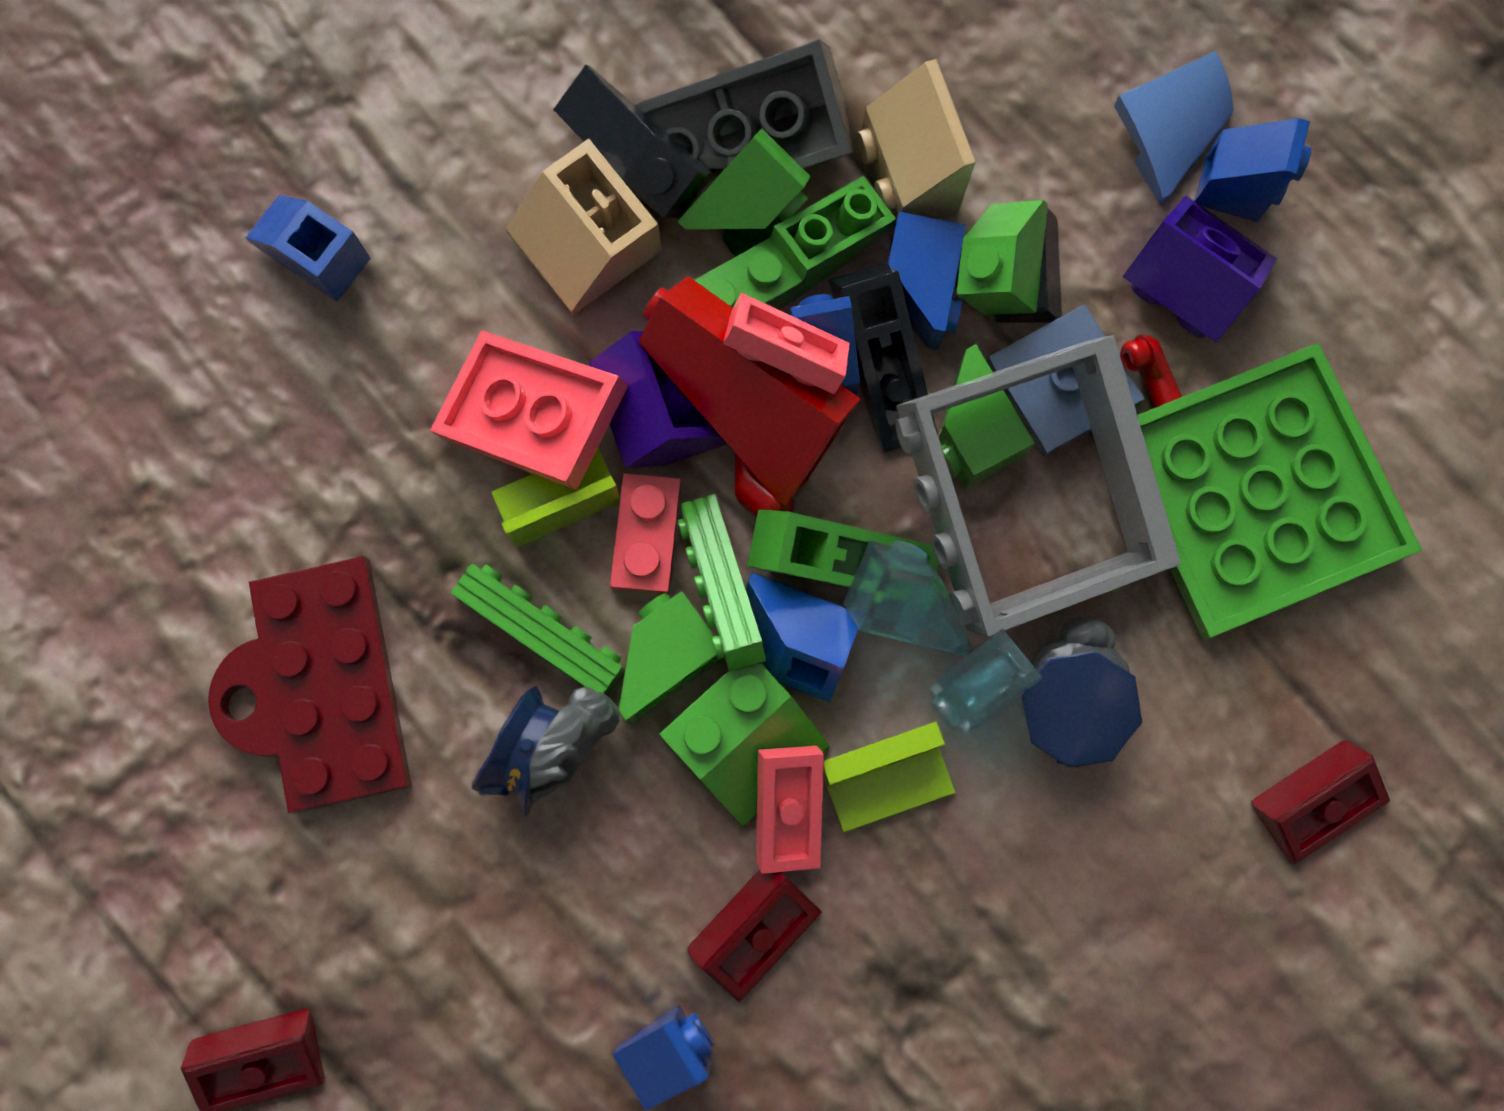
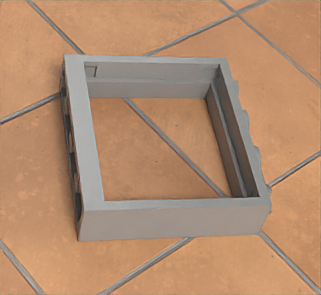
[896,335,1181,637]

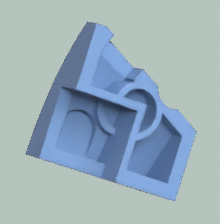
[1114,51,1234,204]

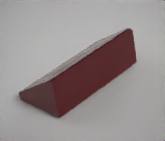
[1251,741,1390,865]
[687,870,822,1003]
[180,1009,325,1111]

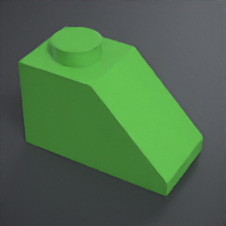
[677,128,811,230]
[957,200,1048,315]
[938,344,1035,489]
[619,591,722,725]

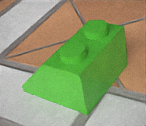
[659,663,830,827]

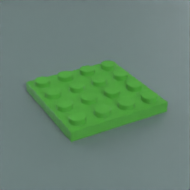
[1137,343,1422,641]

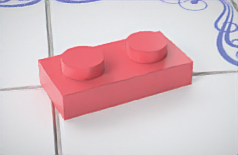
[723,293,850,394]
[610,473,682,596]
[756,746,824,874]

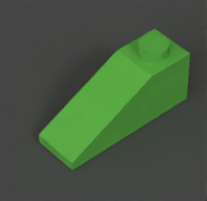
[747,509,939,604]

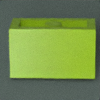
[491,448,620,548]
[823,721,956,833]

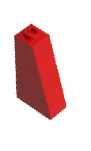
[638,276,861,507]

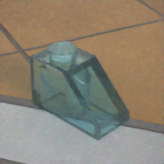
[843,541,971,656]
[929,628,1043,733]

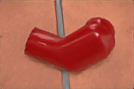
[1120,335,1183,408]
[735,453,794,517]

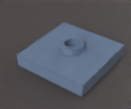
[986,304,1145,458]

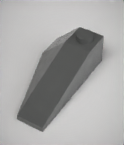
[634,39,853,169]

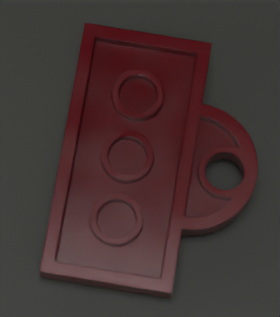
[208,556,412,814]

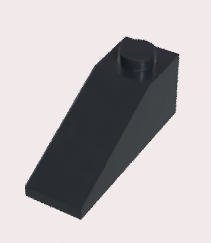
[553,64,714,218]
[829,264,938,453]

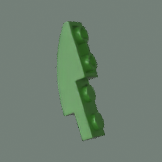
[695,176,896,310]

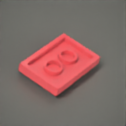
[430,330,628,490]

